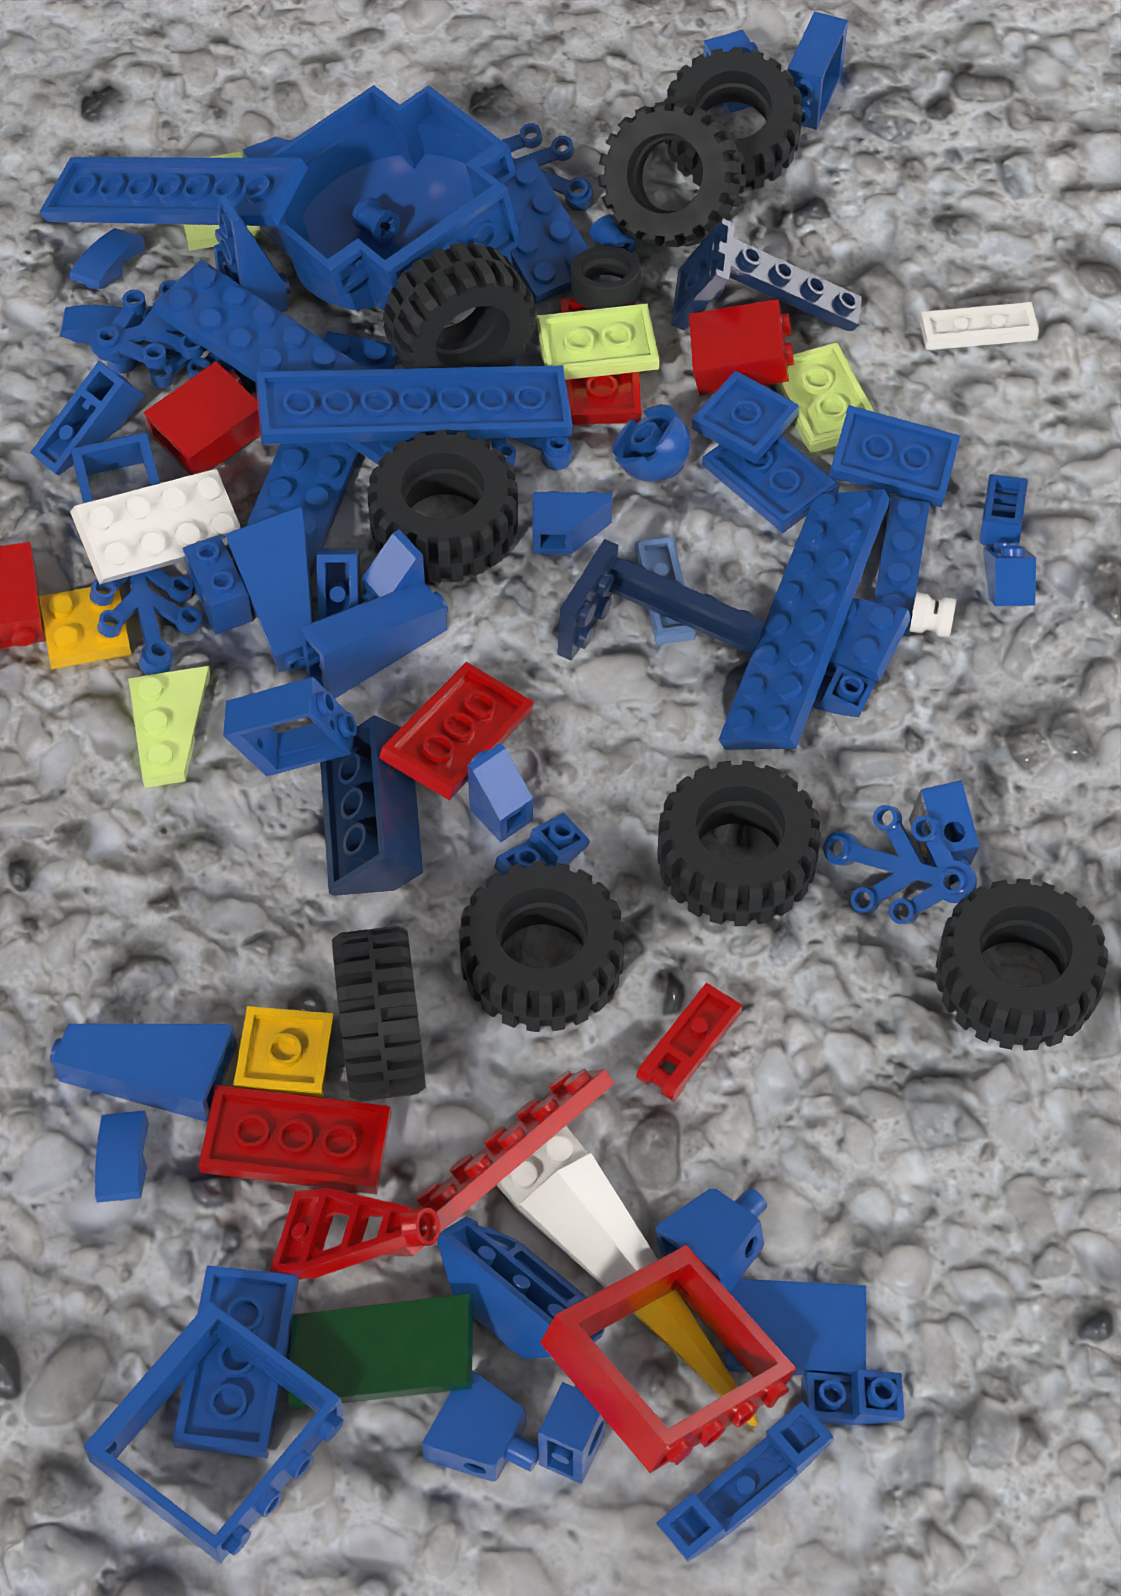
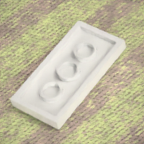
[70,469,241,585]

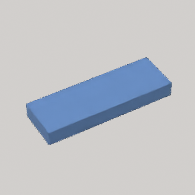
[634,536,696,645]

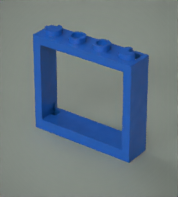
[83,1301,344,1564]

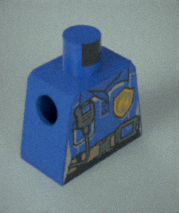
[909,780,979,890]

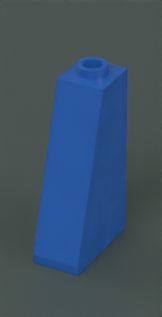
[225,507,314,672]
[300,581,448,699]
[50,1024,237,1122]

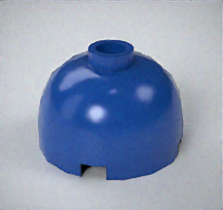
[612,404,691,483]

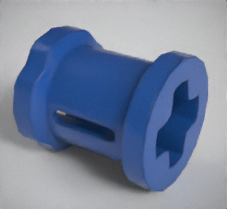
[352,198,400,243]
[589,214,636,254]

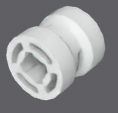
[910,592,956,638]

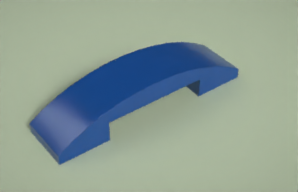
[656,1401,834,1562]

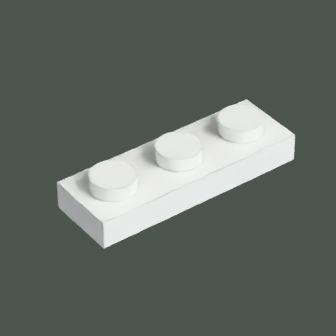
[920,302,1039,350]

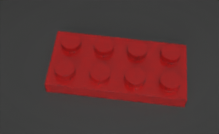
[561,299,642,425]
[379,662,534,801]
[198,1085,392,1195]

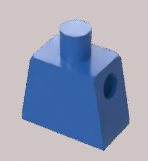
[655,1188,767,1293]
[422,1370,539,1481]

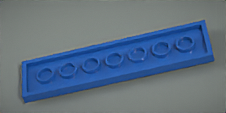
[39,157,308,226]
[153,259,412,464]
[232,331,399,578]
[256,365,573,444]
[718,489,890,750]

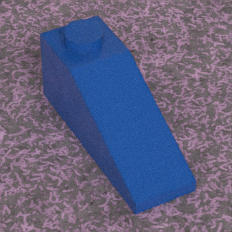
[30,361,146,476]

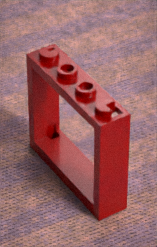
[540,1245,797,1473]

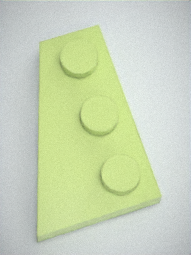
[128,666,210,788]

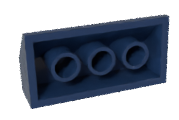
[320,715,423,896]

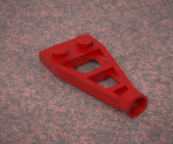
[269,1188,440,1280]

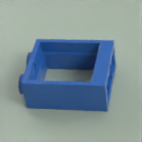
[787,11,848,130]
[70,432,160,504]
[223,677,357,777]

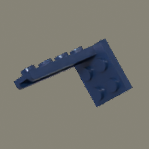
[671,218,862,331]
[557,539,763,661]

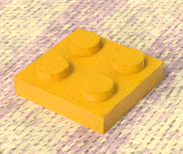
[39,587,132,669]
[233,1006,335,1098]

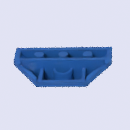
[437,1216,604,1359]

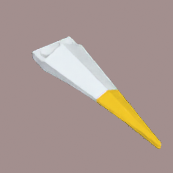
[497,1126,758,1427]

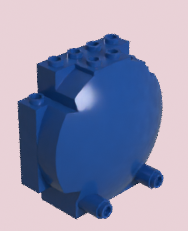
[260,85,522,310]

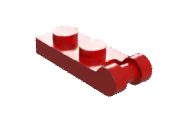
[636,982,742,1101]

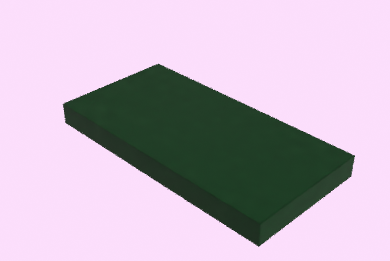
[288,1294,473,1409]

